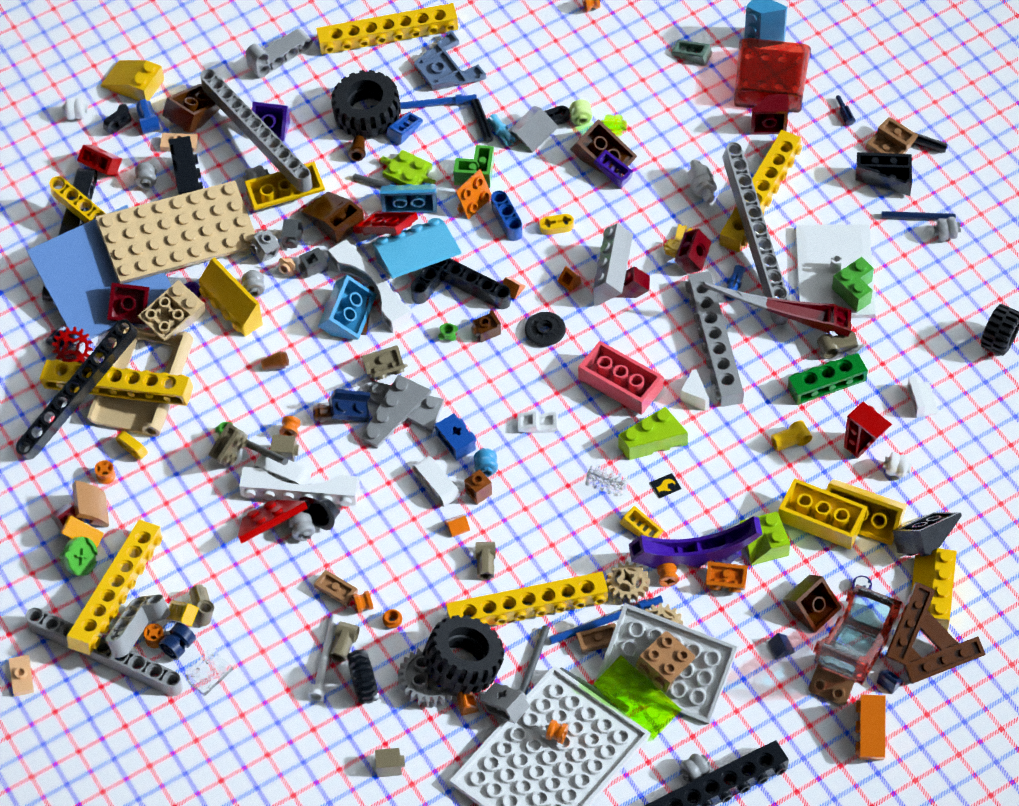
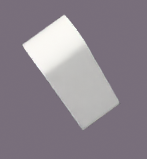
[254,454,312,485]
[412,455,460,507]

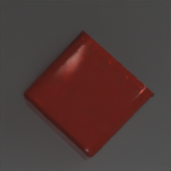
[734,38,812,113]

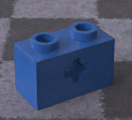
[435,413,477,461]

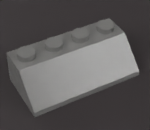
[593,223,633,306]

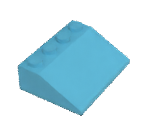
[372,218,462,279]

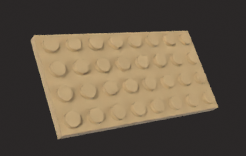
[95,180,256,284]

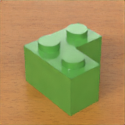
[453,145,495,188]
[832,257,874,312]

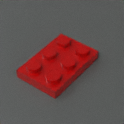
[353,212,418,236]

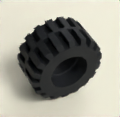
[981,303,1019,356]

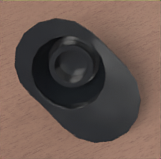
[297,496,340,531]

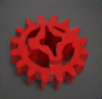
[52,326,93,363]

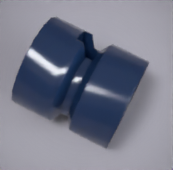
[158,622,197,660]

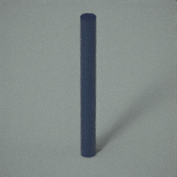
[881,211,956,220]

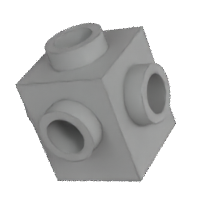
[250,230,281,263]

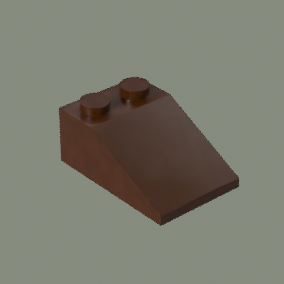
[162,84,220,133]
[570,119,637,176]

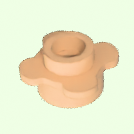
[278,257,296,277]

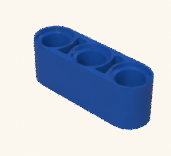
[491,190,523,241]

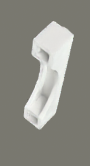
[328,239,412,333]
[239,467,360,507]

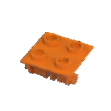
[455,169,492,219]

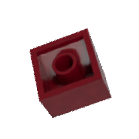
[750,94,788,135]

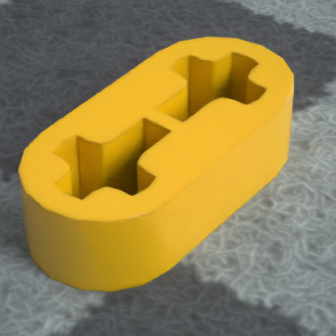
[539,214,574,235]
[115,431,148,460]

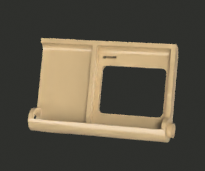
[87,327,194,437]

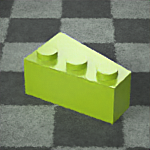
[618,406,688,460]

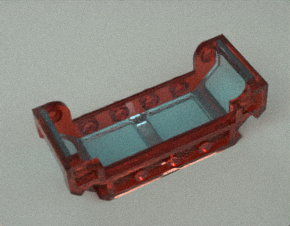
[813,584,902,685]

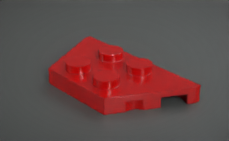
[238,500,308,544]

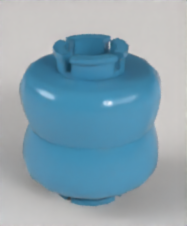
[473,448,498,477]

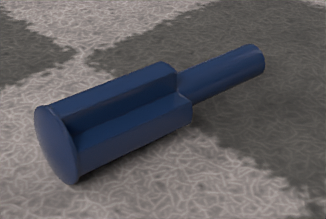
[835,95,856,126]

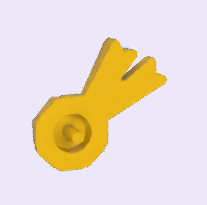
[663,224,692,258]

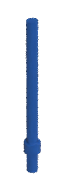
[370,94,477,109]
[549,595,663,644]

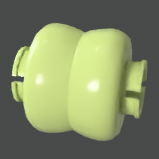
[569,99,593,125]

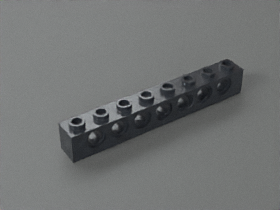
[644,740,789,806]

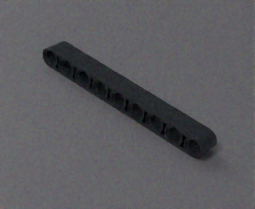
[42,168,98,302]
[15,319,137,460]

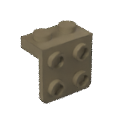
[361,345,408,381]
[208,422,249,467]

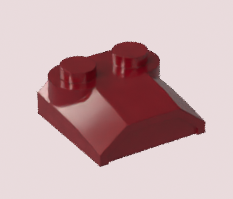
[107,283,150,325]

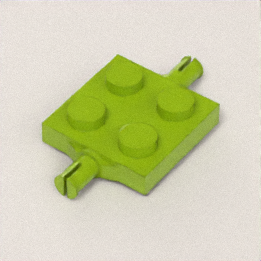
[380,150,436,185]

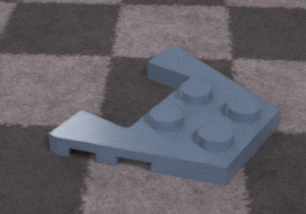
[414,30,487,90]

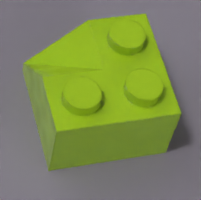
[740,511,790,566]

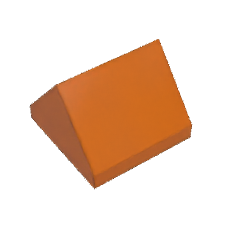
[557,266,582,292]
[502,277,526,299]
[445,514,470,537]
[457,692,479,716]

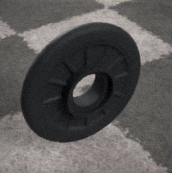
[525,312,566,346]

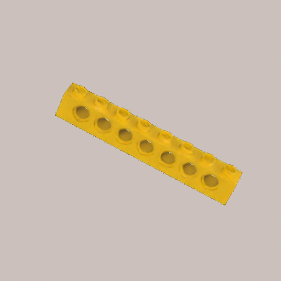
[316,3,458,55]
[719,130,803,252]
[39,359,193,406]
[67,519,163,655]
[446,571,608,626]

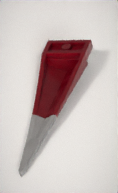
[703,283,851,337]

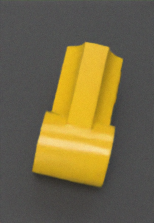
[771,420,813,451]

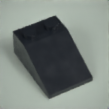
[892,512,962,556]

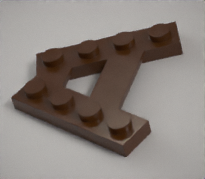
[885,582,986,684]

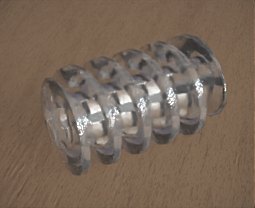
[584,464,629,498]

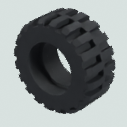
[331,70,401,139]
[423,615,505,694]

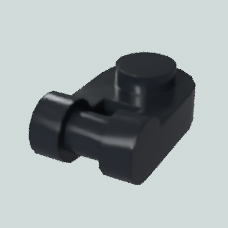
[103,104,132,134]

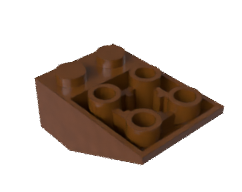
[301,191,364,244]

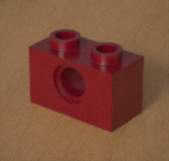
[674,228,712,274]

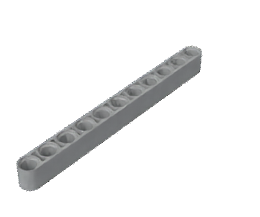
[200,69,312,192]
[722,142,790,325]

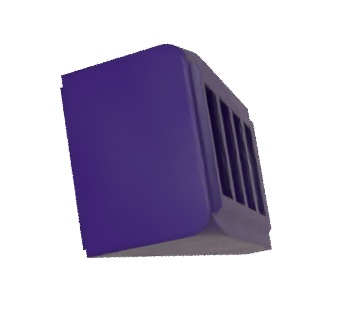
[594,149,633,189]

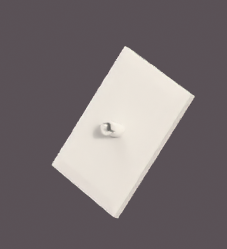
[795,224,876,318]
[596,603,739,724]

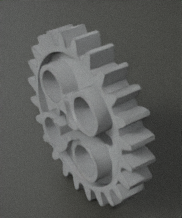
[398,648,458,707]

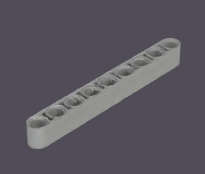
[25,607,183,697]

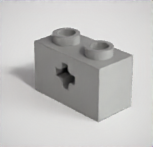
[479,682,530,724]

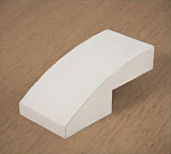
[517,410,559,433]

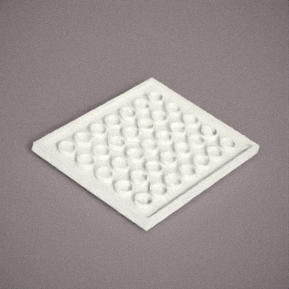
[450,665,651,806]

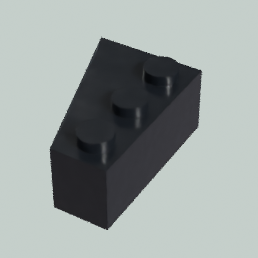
[168,136,204,195]
[855,152,912,196]

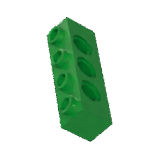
[787,353,868,405]

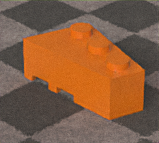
[855,694,886,760]

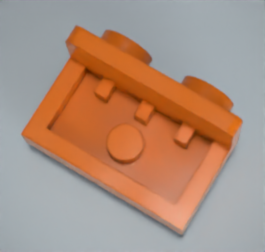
[705,561,748,593]

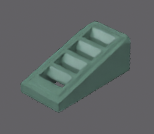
[671,40,712,65]

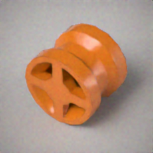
[582,0,600,12]
[279,416,301,438]
[94,460,116,484]
[657,563,679,587]
[353,590,374,614]
[144,623,165,649]
[546,719,568,744]

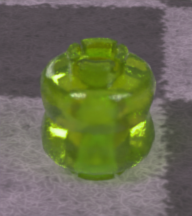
[601,114,627,137]

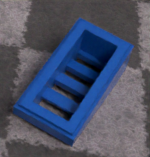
[386,112,423,145]

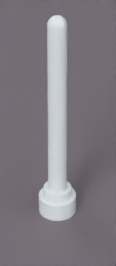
[308,614,339,701]

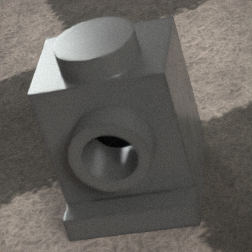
[281,219,303,249]
[298,247,328,277]

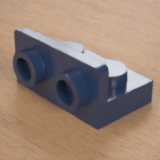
[329,389,371,422]

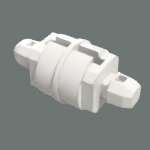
[687,158,717,203]

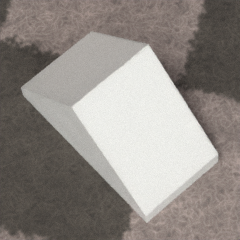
[681,369,709,411]

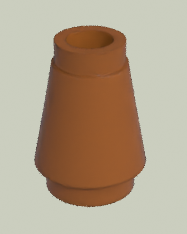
[261,350,290,370]

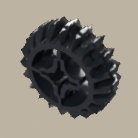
[347,649,379,705]

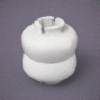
[62,97,89,120]
[882,452,912,478]

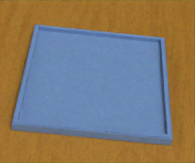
[27,205,172,345]

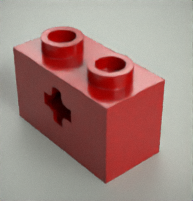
[77,144,123,175]

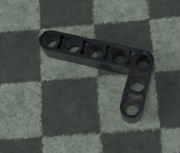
[411,258,511,310]

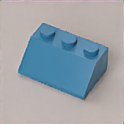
[744,0,788,49]
[380,183,437,213]
[318,275,377,340]

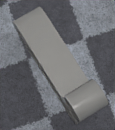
[246,28,313,78]
[106,594,170,658]

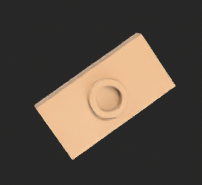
[160,133,198,152]
[9,655,35,697]

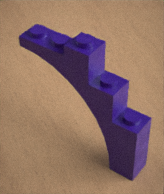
[628,516,763,569]

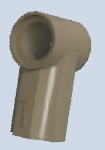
[817,331,858,359]
[475,541,496,581]
[189,584,215,626]
[329,621,360,663]

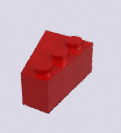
[843,401,893,458]

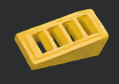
[619,506,664,538]
[166,600,199,626]

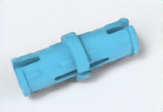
[487,114,515,146]

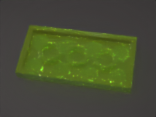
[593,655,682,741]

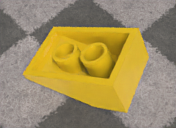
[101,60,165,101]

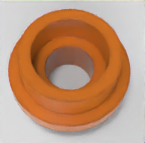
[382,609,403,629]

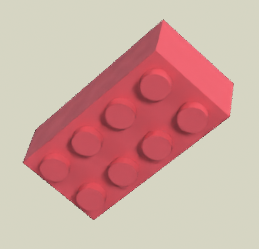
[578,341,663,415]

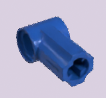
[136,99,160,134]

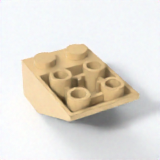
[138,280,205,341]

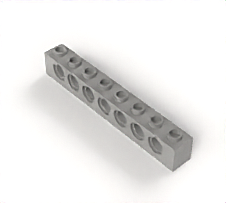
[685,271,744,407]

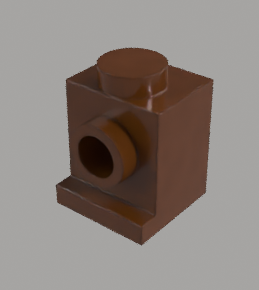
[471,310,501,343]

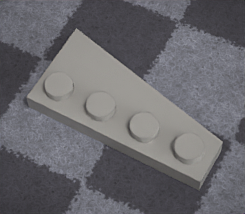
[361,374,432,448]
[367,381,444,434]

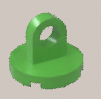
[59,536,98,576]

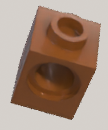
[464,469,493,505]

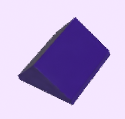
[252,101,290,141]

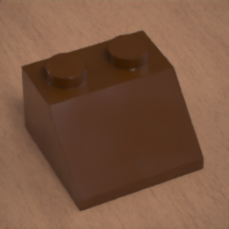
[782,574,842,633]

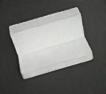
[907,375,939,418]

